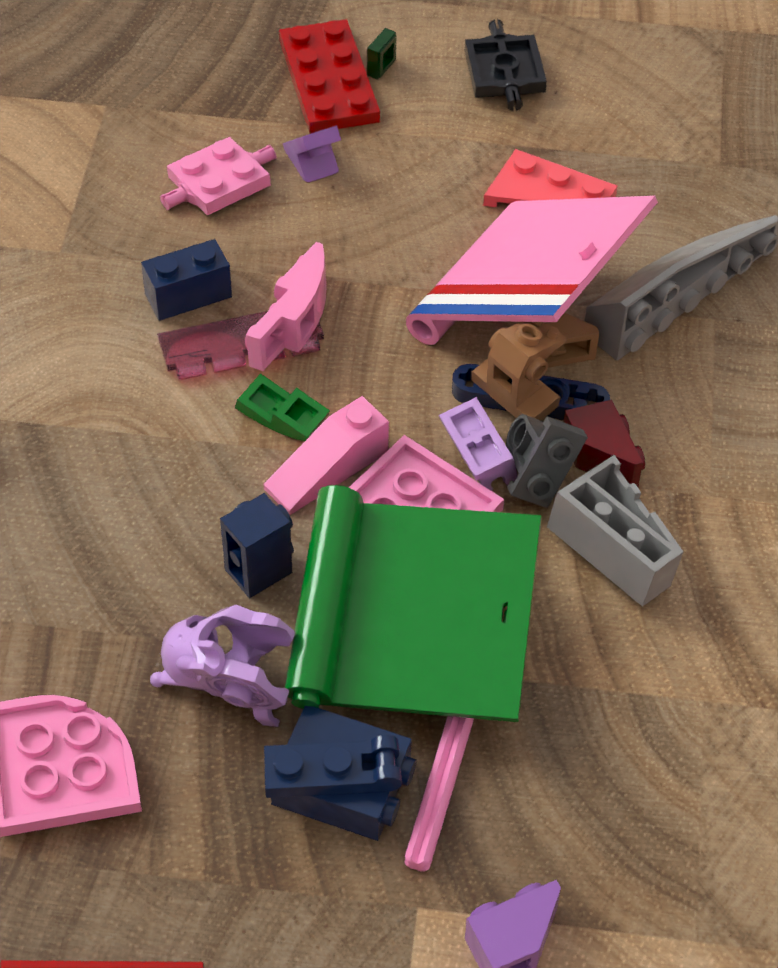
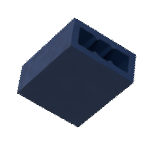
[271,706,417,841]

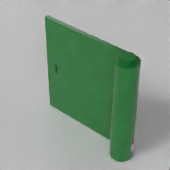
[285,485,541,722]

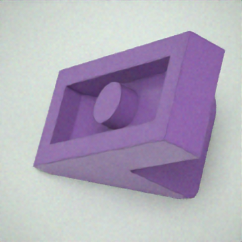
[282,126,341,182]

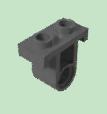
[506,414,588,508]

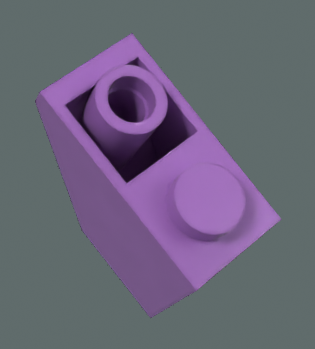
[465,880,561,968]

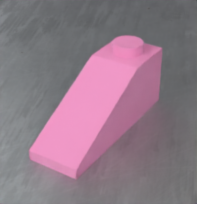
[263,396,389,515]

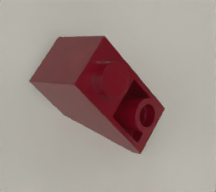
[563,399,645,487]

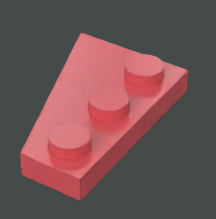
[483,149,617,207]

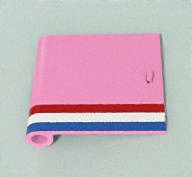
[406,196,658,345]

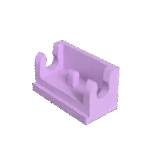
[439,397,517,491]

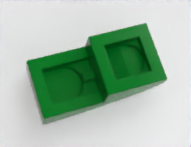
[235,373,330,442]

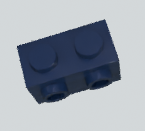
[141,239,232,321]
[220,493,294,599]

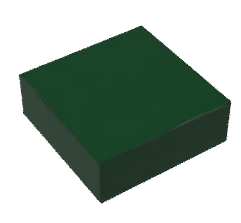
[367,28,397,80]

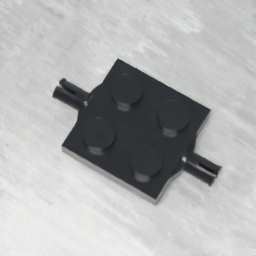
[464,19,547,111]

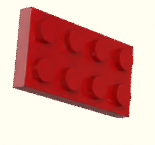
[279,19,380,134]

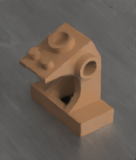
[472,322,567,420]

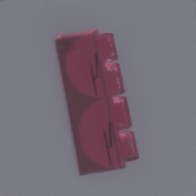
[157,311,324,380]

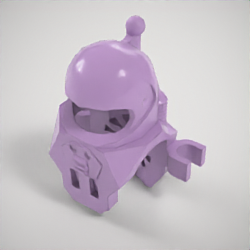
[150,605,295,727]

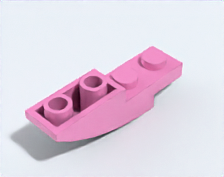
[245,242,327,371]

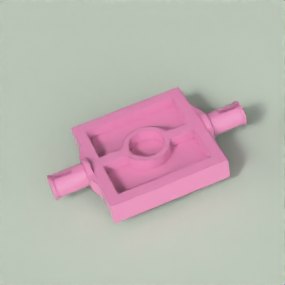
[160,137,276,216]

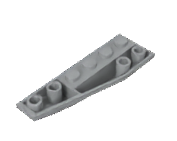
[585,215,778,361]

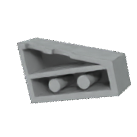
[547,455,683,607]

